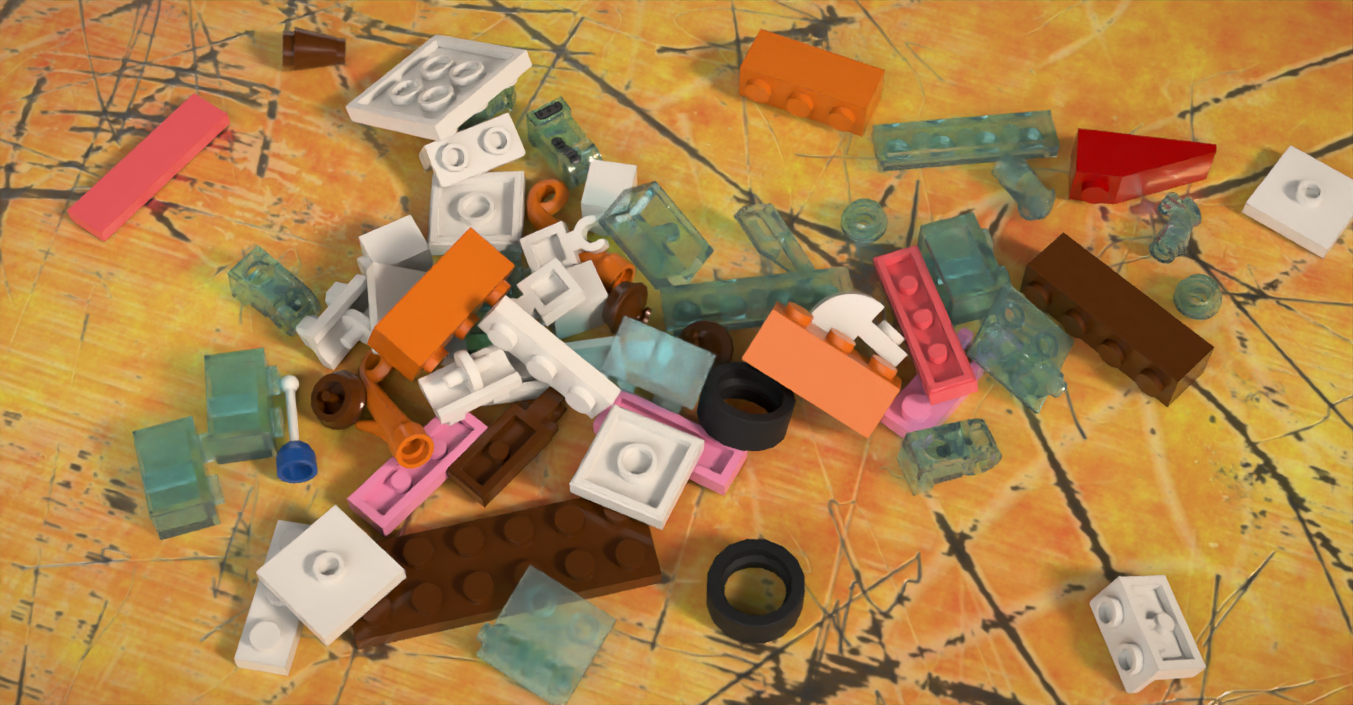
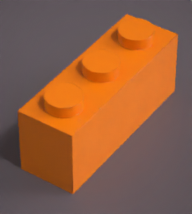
[739,29,885,137]
[367,227,515,382]
[741,301,902,438]

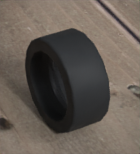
[696,362,796,451]
[706,539,805,643]

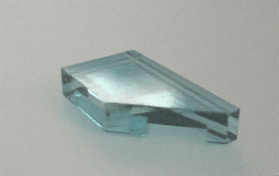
[734,203,816,282]

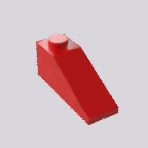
[1068,128,1217,205]

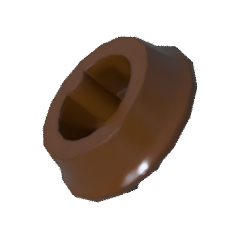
[602,281,652,336]
[675,320,734,380]
[311,370,366,430]

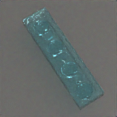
[871,110,1060,172]
[660,266,853,337]

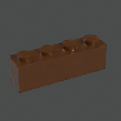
[1020,232,1214,407]

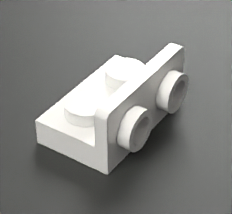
[418,112,525,188]
[1090,575,1206,693]

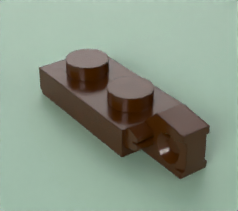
[447,386,567,507]

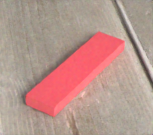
[67,93,230,242]
[872,245,978,406]

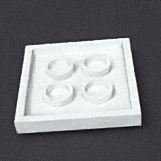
[345,34,532,142]

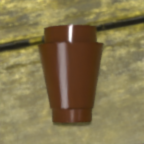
[282,27,346,71]

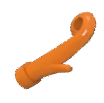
[525,178,636,294]
[355,348,434,469]

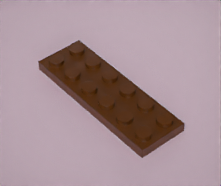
[352,497,662,650]

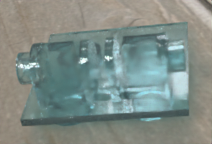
[966,281,1075,414]
[476,565,617,705]

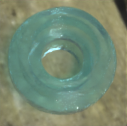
[841,198,887,243]
[1173,274,1222,320]

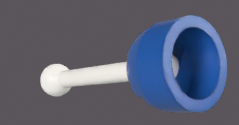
[276,375,318,483]

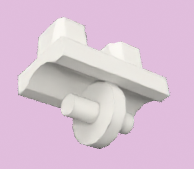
[296,274,371,370]
[418,344,522,426]

